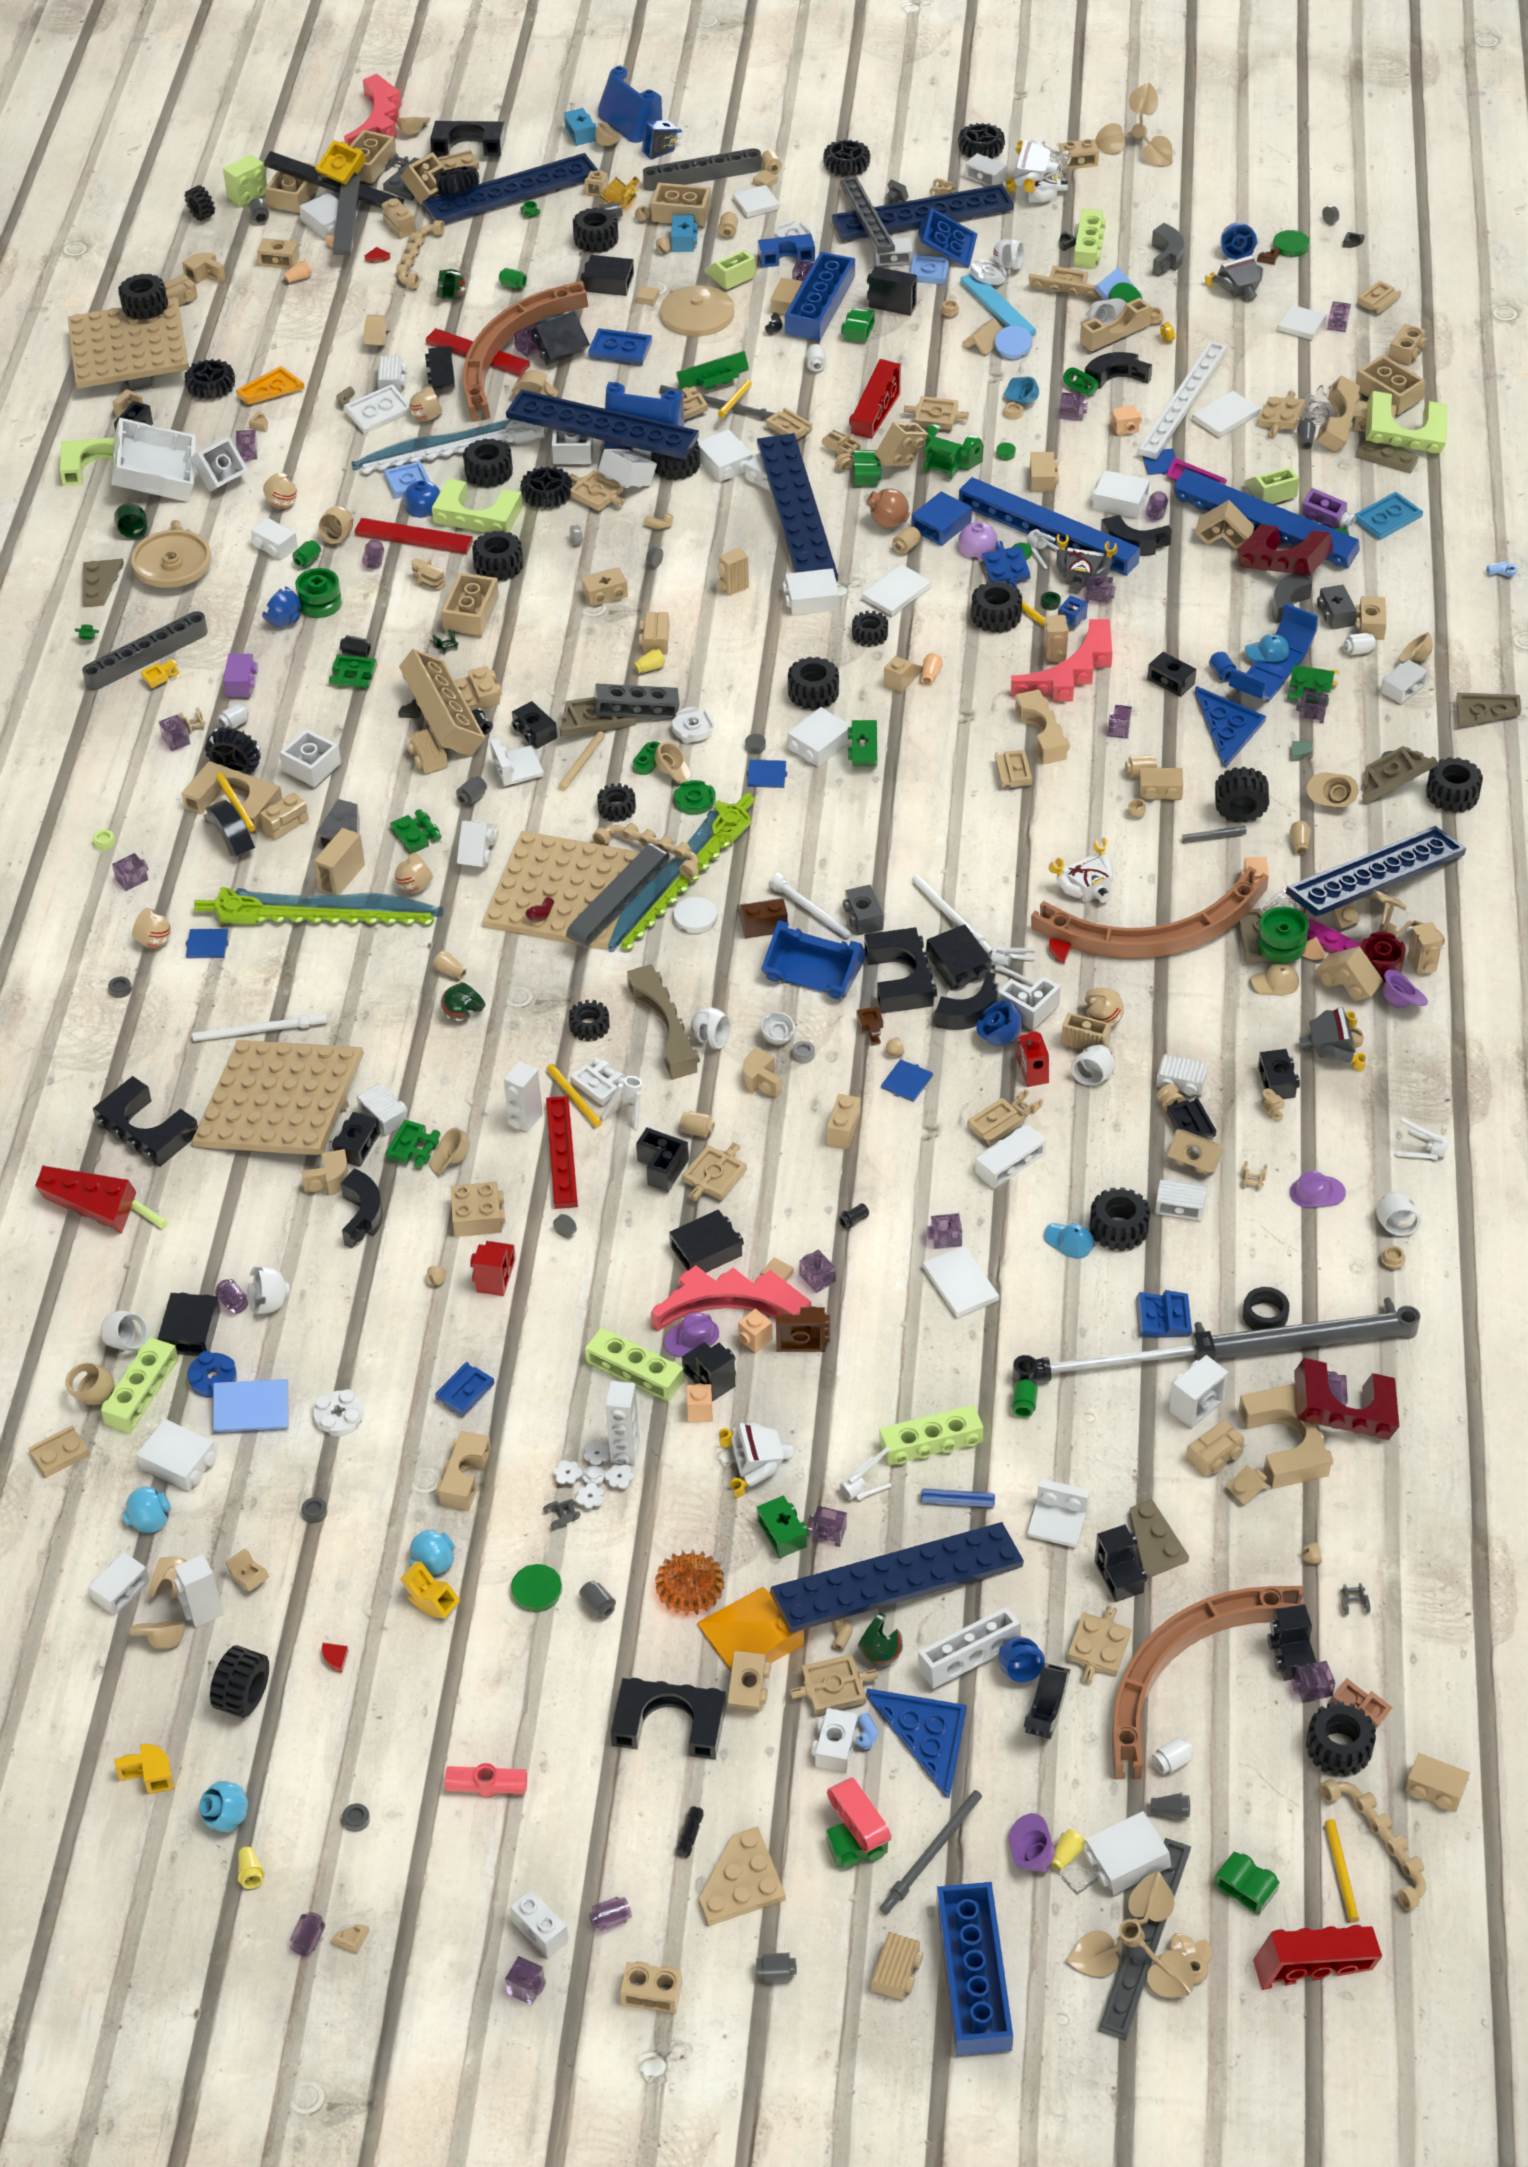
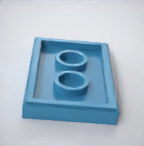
[1354,492,1423,541]

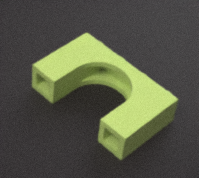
[1366,391,1448,454]
[60,437,114,486]
[432,479,523,533]

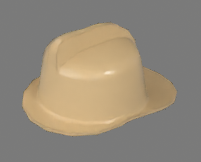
[1307,772,1359,808]

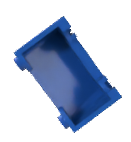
[598,65,663,143]
[605,382,684,427]
[761,920,866,1000]

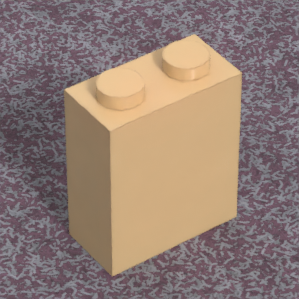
[314,828,365,898]

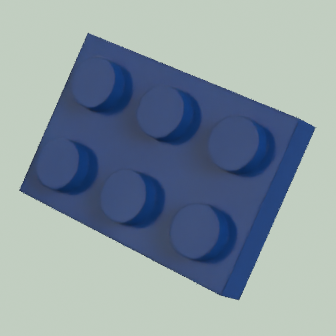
[588,328,652,364]

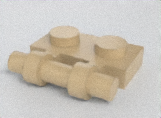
[681,386,708,420]

